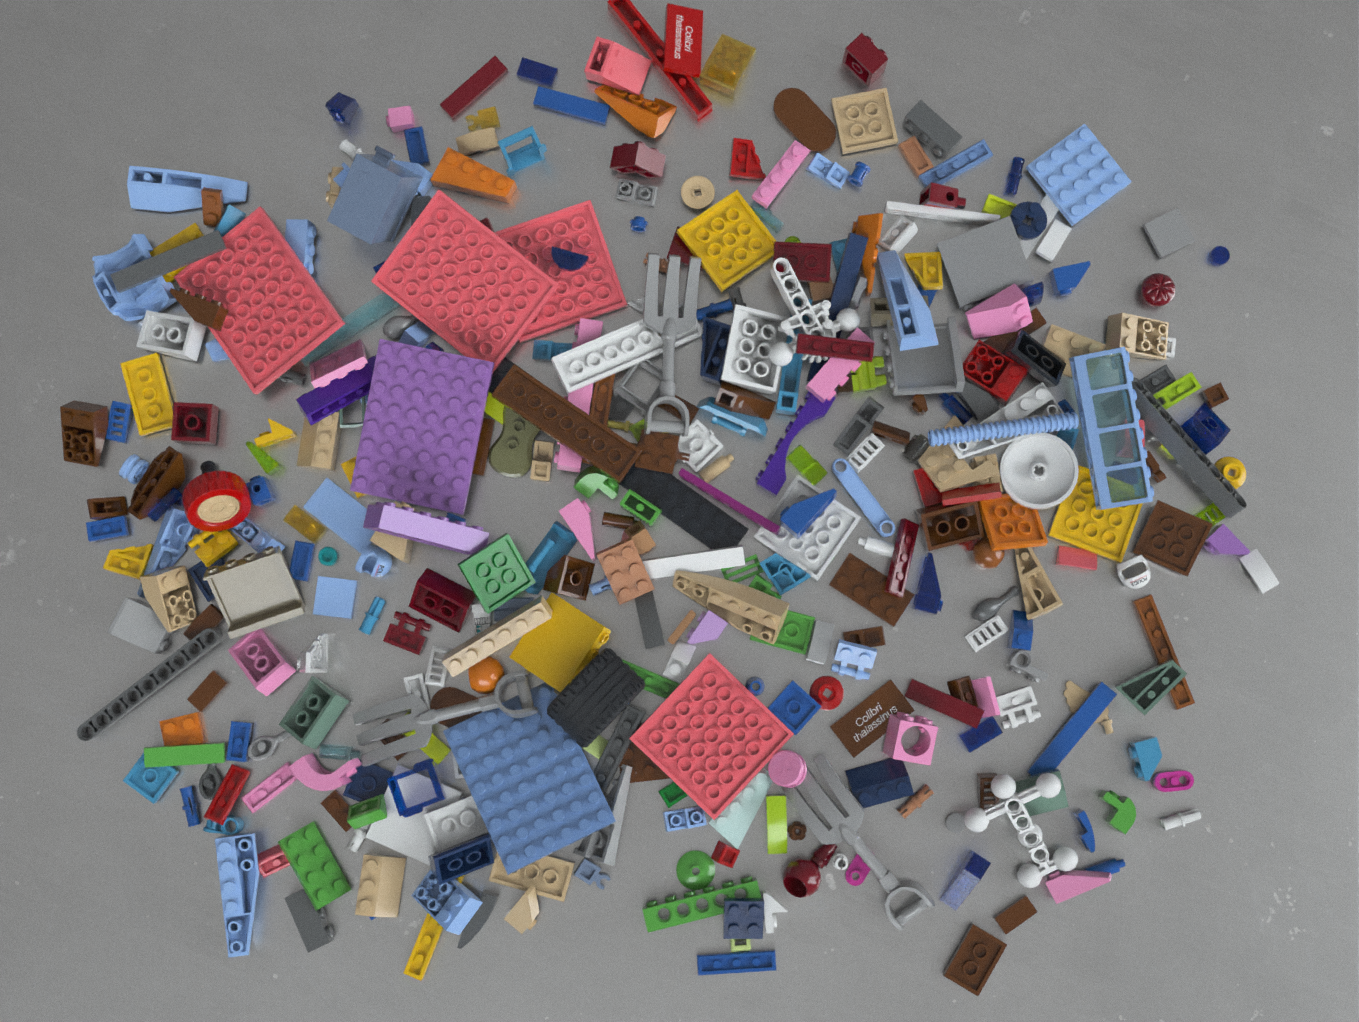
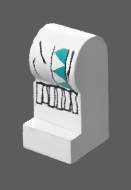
[472,604,492,635]

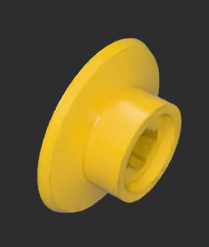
[1214,456,1246,489]

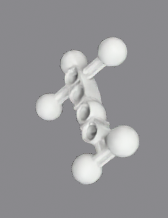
[964,773,1078,888]

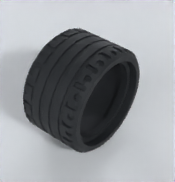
[547,648,645,747]

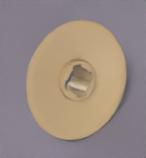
[681,176,715,209]

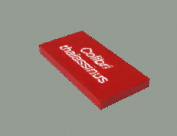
[663,3,703,78]

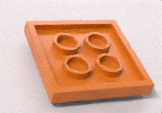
[977,494,1048,551]

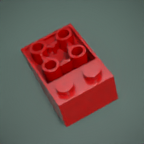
[963,340,1028,406]

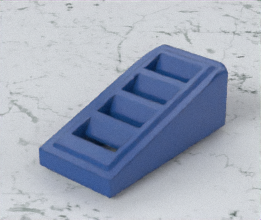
[106,401,133,443]

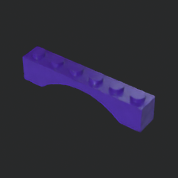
[755,391,836,497]

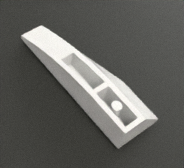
[949,382,1064,459]

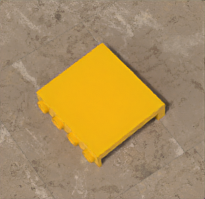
[509,592,611,692]

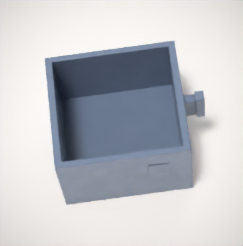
[327,145,423,245]

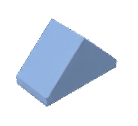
[399,321,435,347]

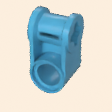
[203,815,244,835]

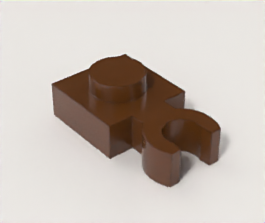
[1145,450,1167,483]

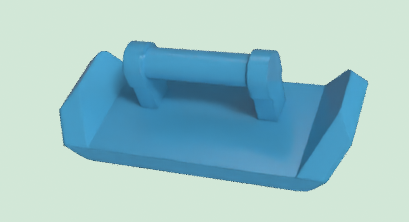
[696,397,768,437]
[525,521,577,595]

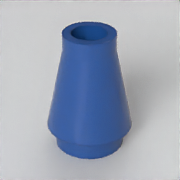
[745,677,765,696]

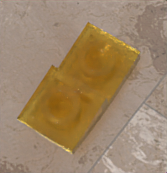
[283,505,325,543]

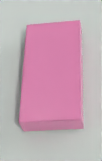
[971,676,1000,718]

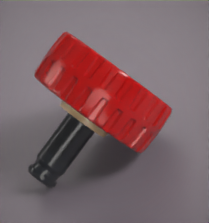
[182,461,251,532]

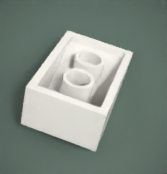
[136,310,207,361]

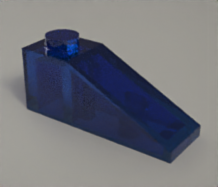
[912,552,943,615]
[939,850,991,910]

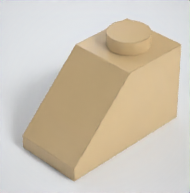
[504,884,539,934]

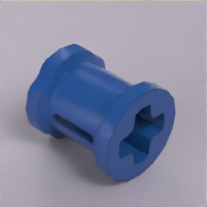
[847,161,871,187]

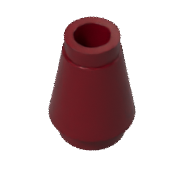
[810,844,838,869]

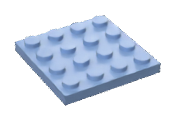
[1026,124,1131,226]

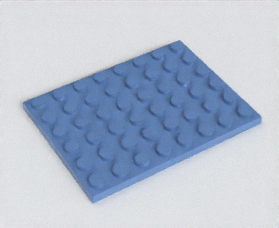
[443,683,616,875]

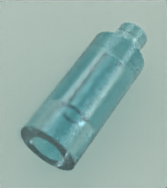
[319,744,360,761]

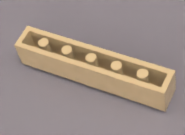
[442,595,553,677]

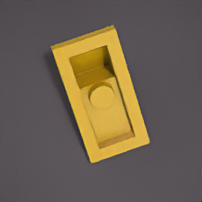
[254,418,297,448]

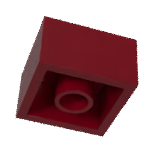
[842,33,888,87]
[171,402,219,445]

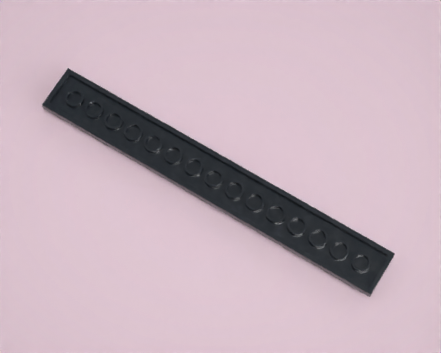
[489,357,749,549]

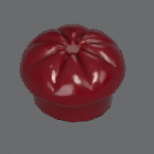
[1141,273,1175,307]

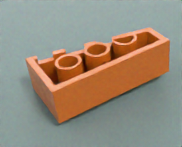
[430,147,517,203]

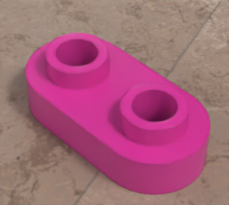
[1153,770,1194,792]
[845,852,873,886]

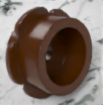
[788,821,807,841]

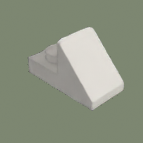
[663,640,696,682]
[762,891,788,934]

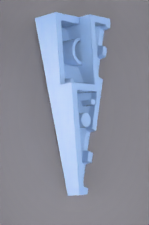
[137,503,200,598]

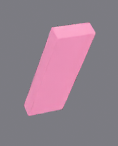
[241,762,297,814]

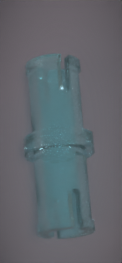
[750,200,784,233]

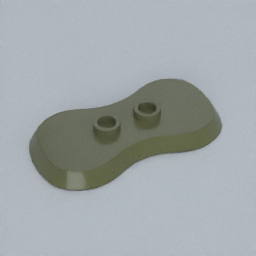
[489,406,540,478]

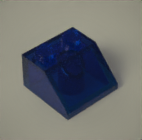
[1180,402,1231,455]

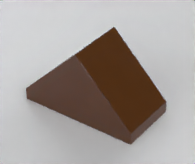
[87,496,128,520]

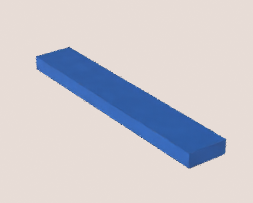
[1027,681,1117,775]

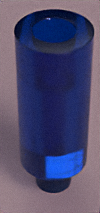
[939,393,973,426]

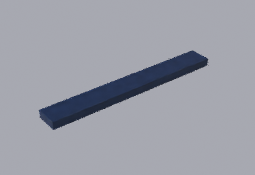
[806,233,868,382]

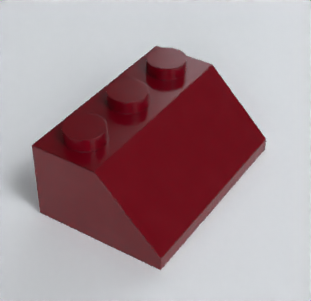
[409,568,477,633]

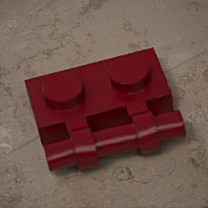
[383,611,432,655]

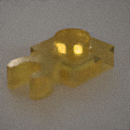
[465,106,500,131]

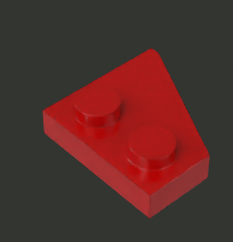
[729,138,766,181]

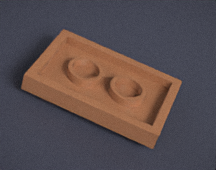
[596,537,654,605]

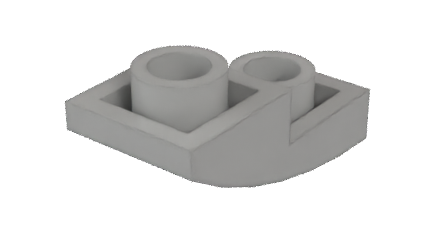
[615,179,658,207]
[806,620,834,665]

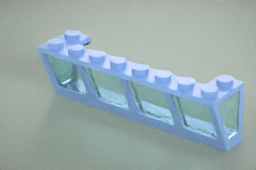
[1069,347,1154,510]

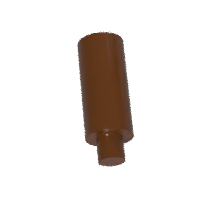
[602,512,638,529]

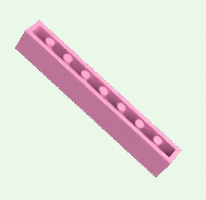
[554,318,603,473]

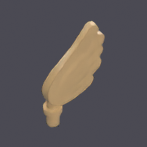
[1063,680,1114,735]

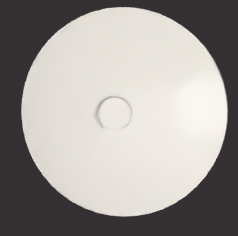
[999,432,1079,509]

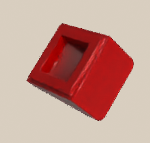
[711,841,740,868]

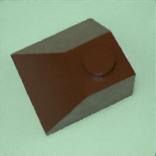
[543,555,595,601]

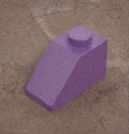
[1204,524,1250,556]

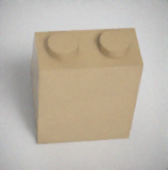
[370,501,415,564]

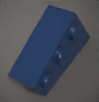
[700,316,731,386]

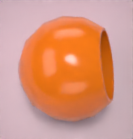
[469,656,505,694]

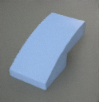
[806,152,850,189]

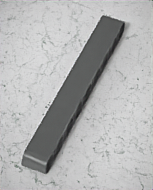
[1118,377,1247,518]
[77,627,223,741]

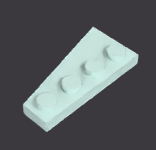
[708,767,773,849]

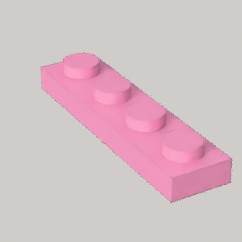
[751,140,810,209]

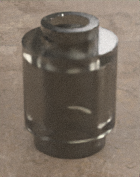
[902,434,930,463]

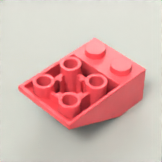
[584,36,652,96]

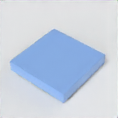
[313,576,357,619]

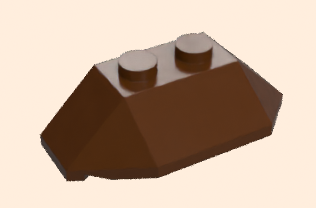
[128,446,185,520]

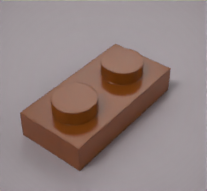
[201,187,224,227]

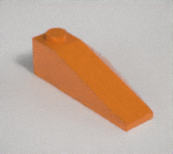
[594,84,677,138]
[852,213,883,297]

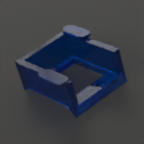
[387,758,447,818]

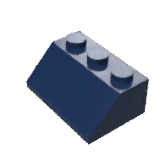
[845,758,914,808]
[428,834,494,885]

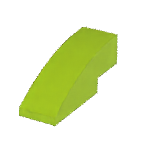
[766,795,787,854]

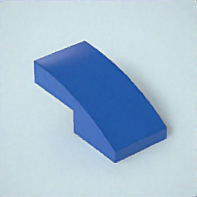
[1073,809,1095,853]

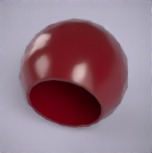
[782,858,821,898]

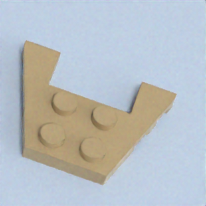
[918,415,999,492]

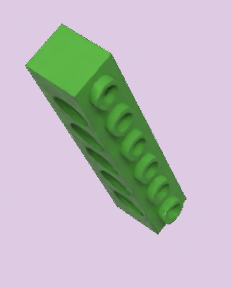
[642,876,761,933]

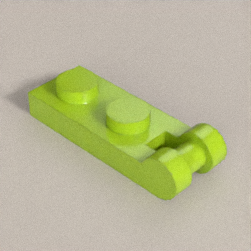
[1153,372,1202,409]

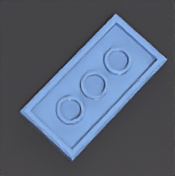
[303,478,375,554]

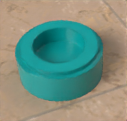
[318,547,339,566]

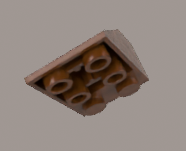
[60,400,108,467]

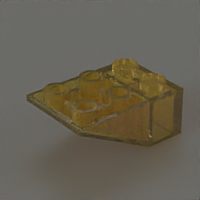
[699,34,756,99]

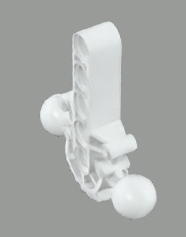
[769,258,860,366]

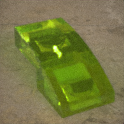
[786,445,828,486]

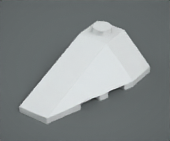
[297,634,328,673]

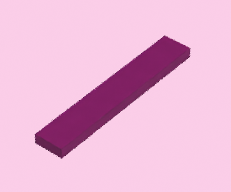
[678,468,781,535]

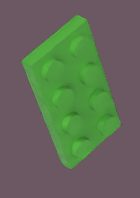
[278,822,352,911]

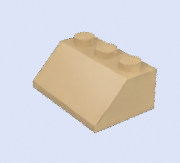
[1041,324,1106,381]
[297,412,344,472]
[355,853,406,917]

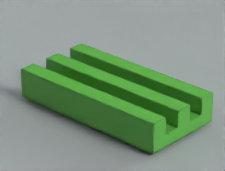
[721,554,764,583]

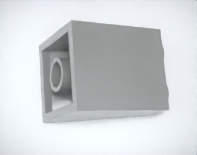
[107,597,176,654]

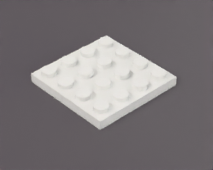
[754,475,861,581]

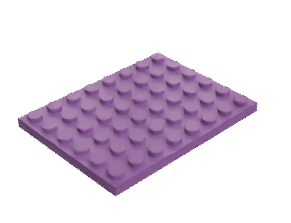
[350,339,494,515]

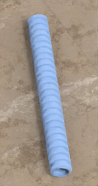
[928,412,1079,447]

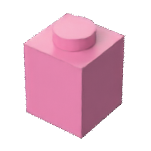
[386,106,415,133]

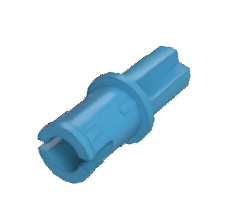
[358,596,385,635]

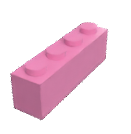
[806,327,875,403]

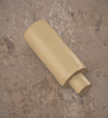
[698,453,734,483]

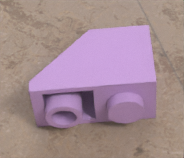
[686,610,728,644]

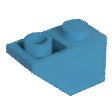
[1128,736,1162,781]

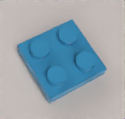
[123,753,179,804]

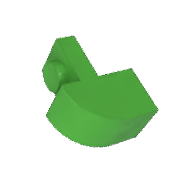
[573,466,619,499]
[1098,790,1136,834]

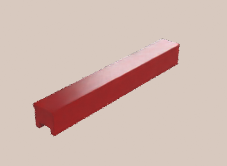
[607,0,713,122]

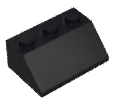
[1003,329,1066,388]

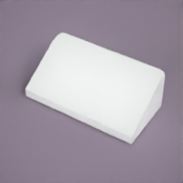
[878,215,918,254]

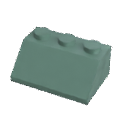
[279,676,349,749]
[1008,768,1069,820]

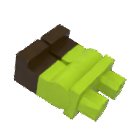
[837,356,887,396]

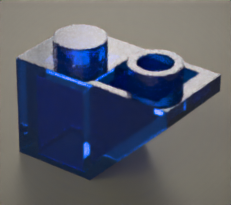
[325,92,359,125]

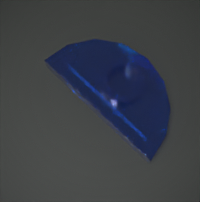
[551,246,589,271]

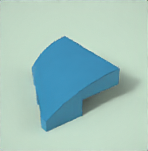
[760,553,811,596]

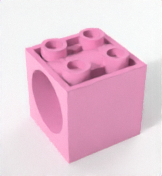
[882,712,938,766]

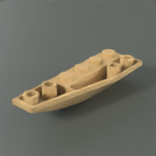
[672,570,790,645]

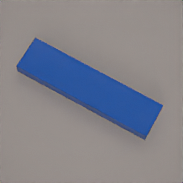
[533,86,610,125]
[697,949,777,976]

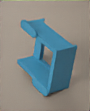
[497,126,547,177]

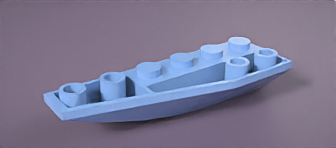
[127,166,248,212]
[877,250,938,351]
[215,833,259,958]

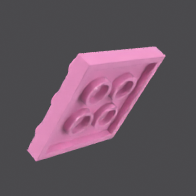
[309,339,368,388]

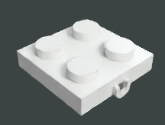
[678,419,724,473]

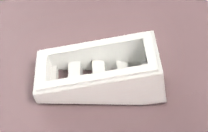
[845,433,885,474]
[964,614,1009,652]
[424,646,452,687]

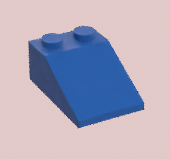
[780,488,837,540]

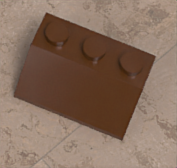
[916,501,985,551]

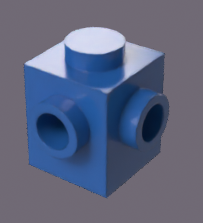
[246,475,276,507]

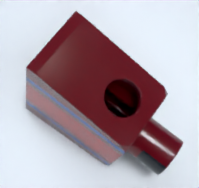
[919,182,966,209]

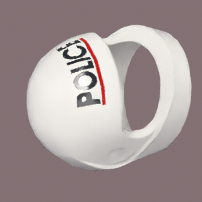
[1116,554,1151,589]

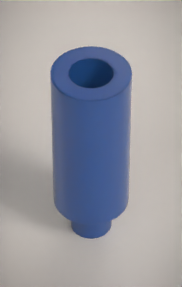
[1085,858,1126,875]

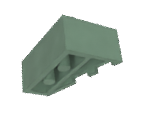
[1115,658,1187,715]

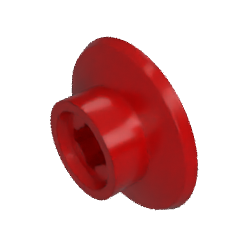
[809,676,844,711]

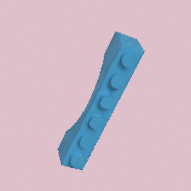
[775,298,812,416]

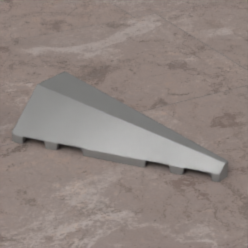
[573,764,632,866]

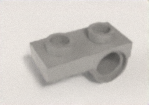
[1006,651,1048,683]

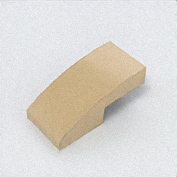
[456,127,499,156]
[530,440,555,481]

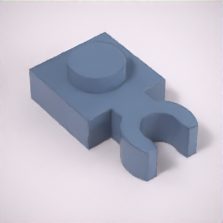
[574,857,610,890]

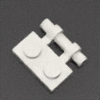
[996,686,1041,729]

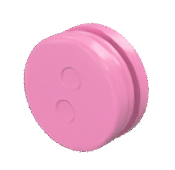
[768,750,807,788]

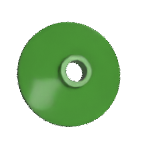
[676,850,715,890]

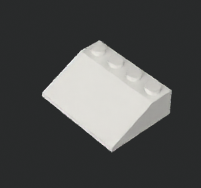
[721,304,788,395]

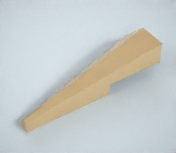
[1015,547,1063,620]

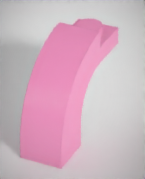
[289,753,362,791]

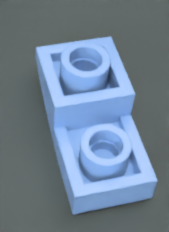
[663,806,707,832]

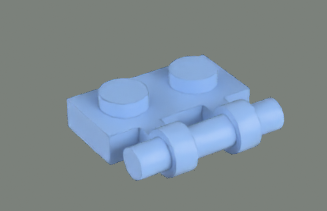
[831,639,877,680]

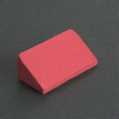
[1056,545,1097,571]
[257,844,290,878]

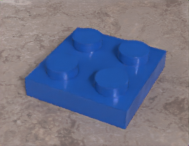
[768,680,822,735]

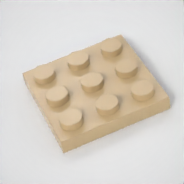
[831,88,898,155]

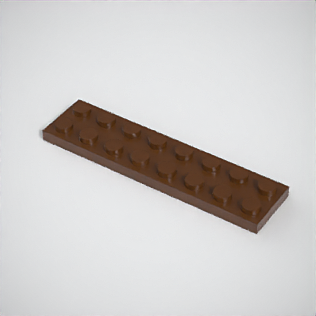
[492,364,642,484]

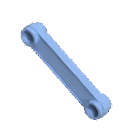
[831,458,895,537]

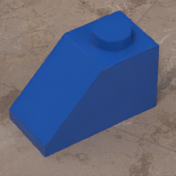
[1049,261,1091,296]
[1007,610,1033,651]

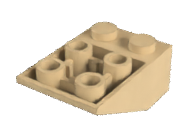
[1105,312,1169,360]
[140,565,197,632]

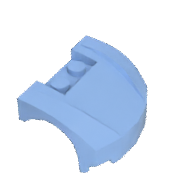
[92,234,177,321]

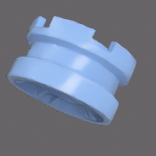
[119,454,149,484]

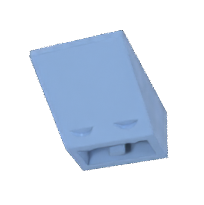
[411,869,483,935]

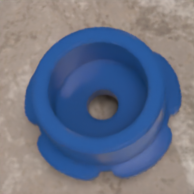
[630,216,648,232]

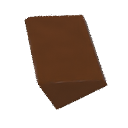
[870,421,910,446]
[947,675,978,707]

